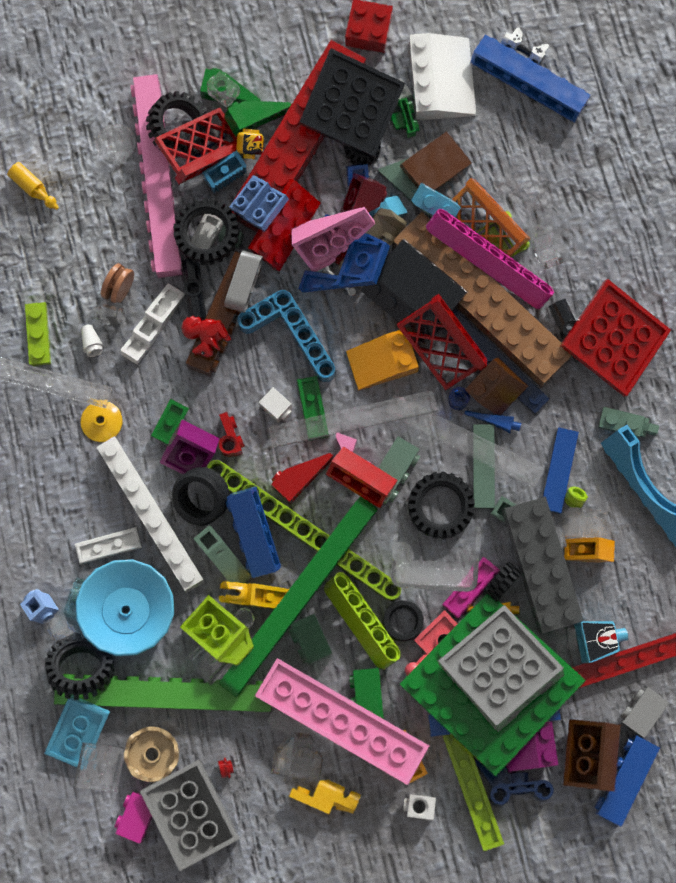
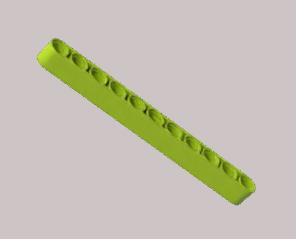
[207,460,401,601]

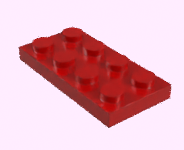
[248,179,321,272]

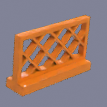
[452,178,531,257]

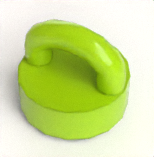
[564,486,588,509]

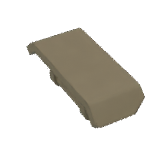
[339,208,407,288]

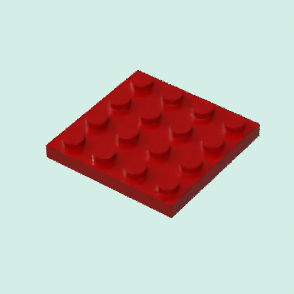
[560,279,671,397]

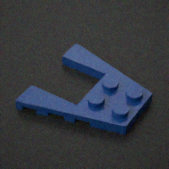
[298,214,390,292]

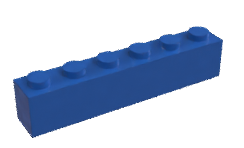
[470,34,591,123]

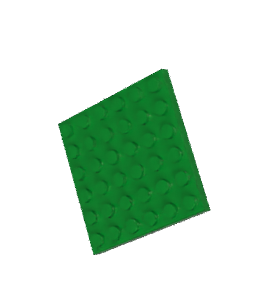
[400,594,586,777]

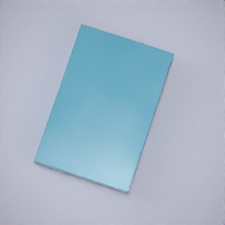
[44,695,110,771]

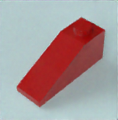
[271,453,334,504]

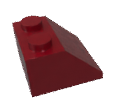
[340,173,387,213]

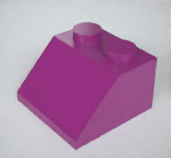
[159,420,219,474]
[507,721,558,772]

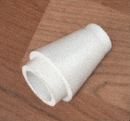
[81,325,104,357]

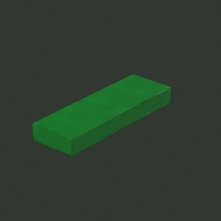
[297,376,329,441]

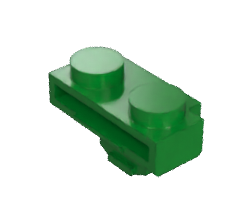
[391,97,419,138]

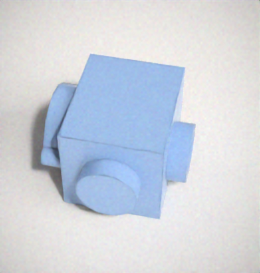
[20,589,59,624]

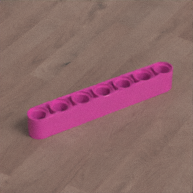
[426,209,554,309]

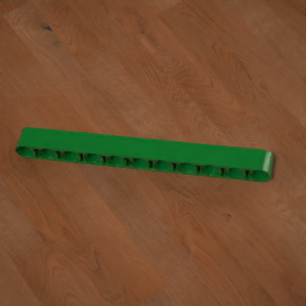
[219,496,378,697]

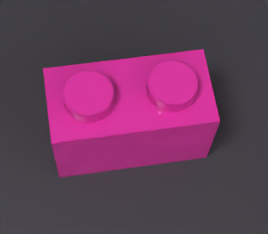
[114,792,153,844]

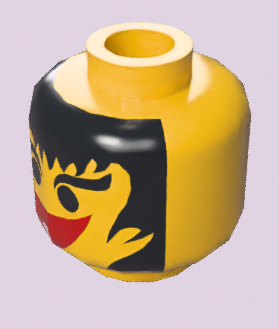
[236,129,264,159]

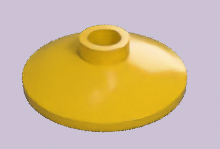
[81,401,123,442]

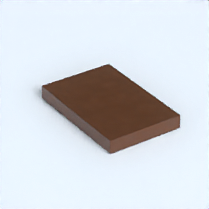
[400,131,472,191]

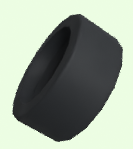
[383,600,424,642]

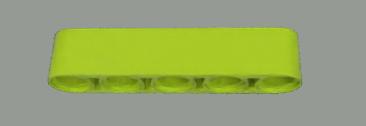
[324,572,401,670]

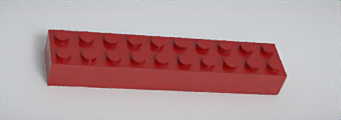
[231,40,366,232]

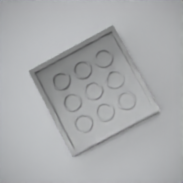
[438,605,564,732]

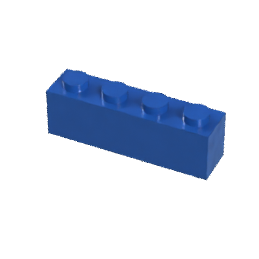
[226,486,281,578]
[594,735,660,827]

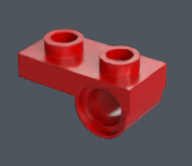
[219,412,245,457]

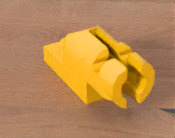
[219,581,289,609]
[289,780,361,814]

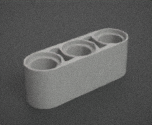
[224,250,263,313]

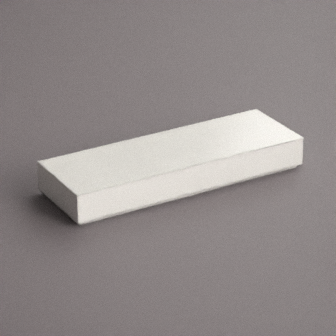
[75,527,142,565]

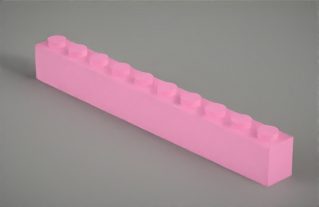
[130,74,183,278]

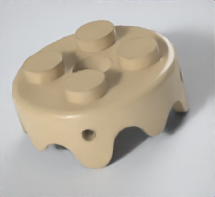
[124,727,180,782]

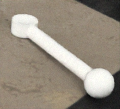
[321,266,356,296]

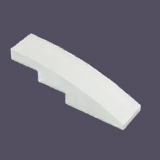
[120,283,185,364]

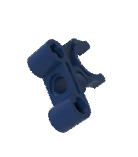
[475,758,554,807]

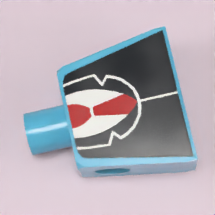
[574,621,628,664]

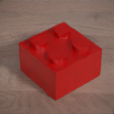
[345,0,393,53]

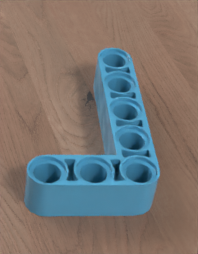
[238,290,335,382]

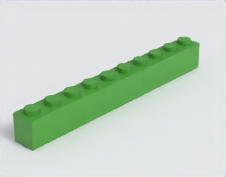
[54,674,272,712]

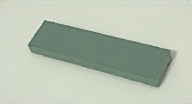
[473,424,495,509]

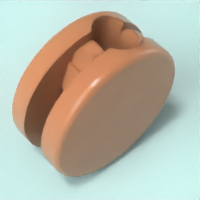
[101,263,134,305]

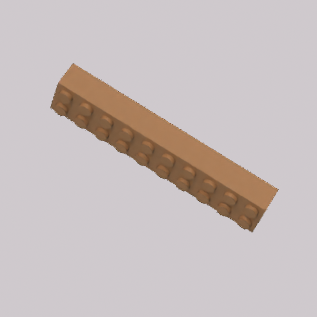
[392,212,572,388]

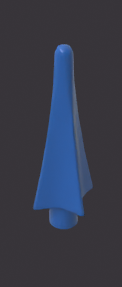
[464,410,522,433]

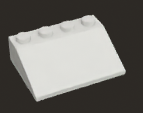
[409,33,476,120]

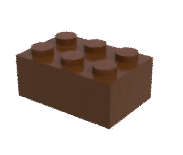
[563,719,621,792]

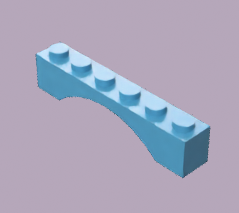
[600,425,676,547]

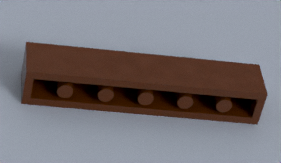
[186,251,261,377]

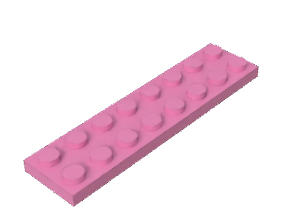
[255,658,429,785]

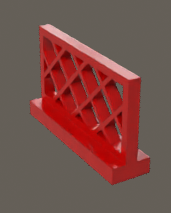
[154,107,241,185]
[397,294,487,390]

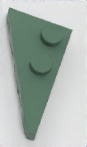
[378,158,433,219]

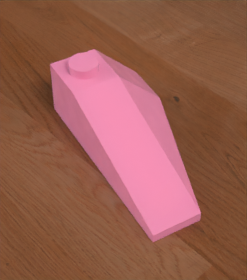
[292,207,375,272]

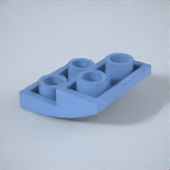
[229,175,289,232]

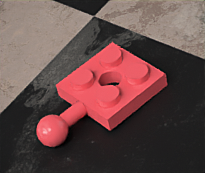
[405,610,458,676]

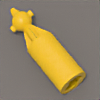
[7,162,59,210]

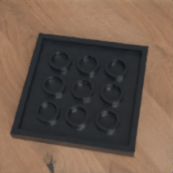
[298,48,405,158]

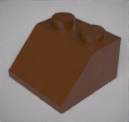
[465,357,528,416]

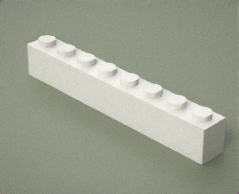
[96,436,205,593]

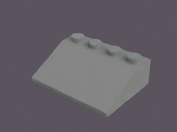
[140,760,240,871]

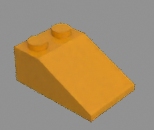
[346,330,419,391]

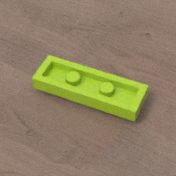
[25,302,51,366]

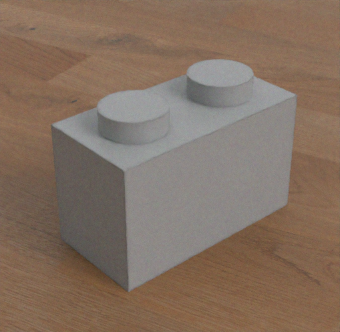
[620,687,669,738]

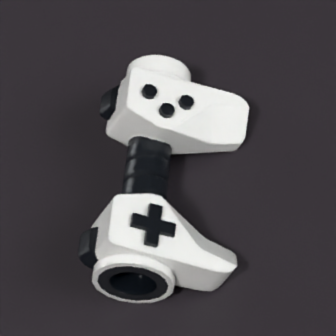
[501,28,549,65]

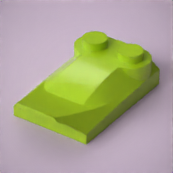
[180,595,254,665]

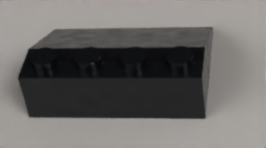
[361,239,468,344]

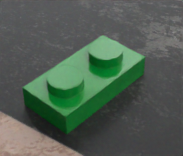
[151,399,189,445]

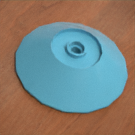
[76,559,174,656]

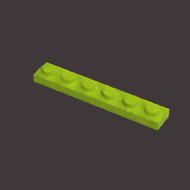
[442,734,504,851]

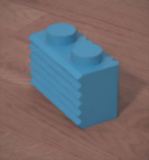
[202,150,247,194]

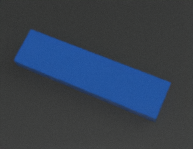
[543,427,579,514]

